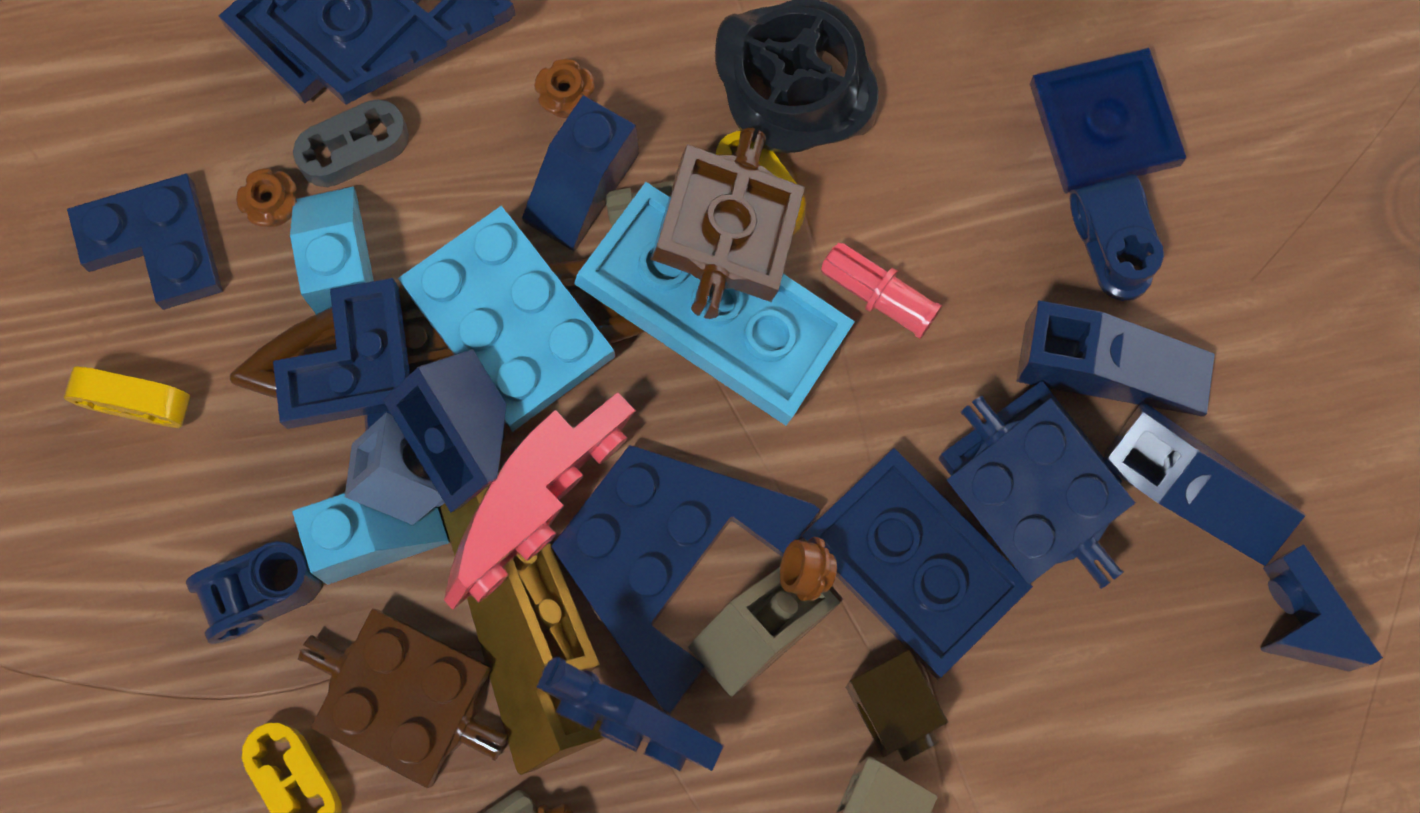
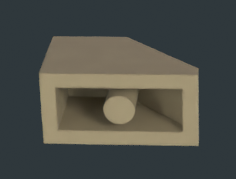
[688,567,840,697]
[836,757,938,813]

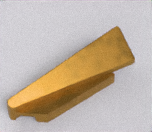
[440,483,606,775]

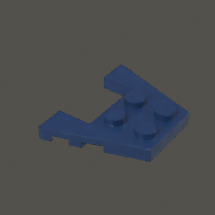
[254,0,516,105]
[551,445,820,715]

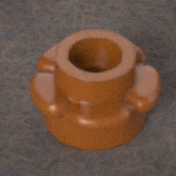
[535,59,595,118]
[236,168,297,227]
[780,537,837,601]

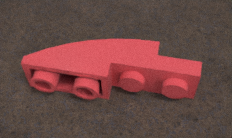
[444,392,635,610]

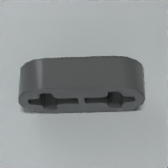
[293,99,409,187]

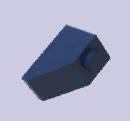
[522,95,639,252]
[383,349,507,513]

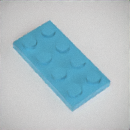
[574,182,855,426]

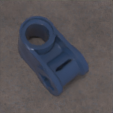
[1070,173,1164,301]
[186,541,323,644]

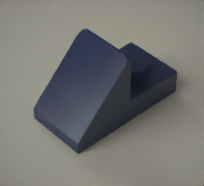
[1260,544,1383,671]

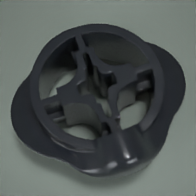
[715,0,879,153]

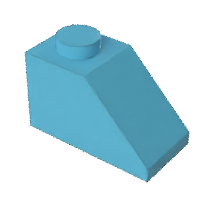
[290,186,374,314]
[292,493,450,585]

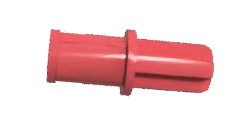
[821,243,942,339]

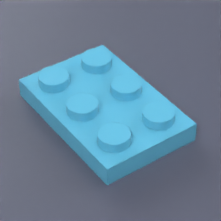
[398,206,615,432]

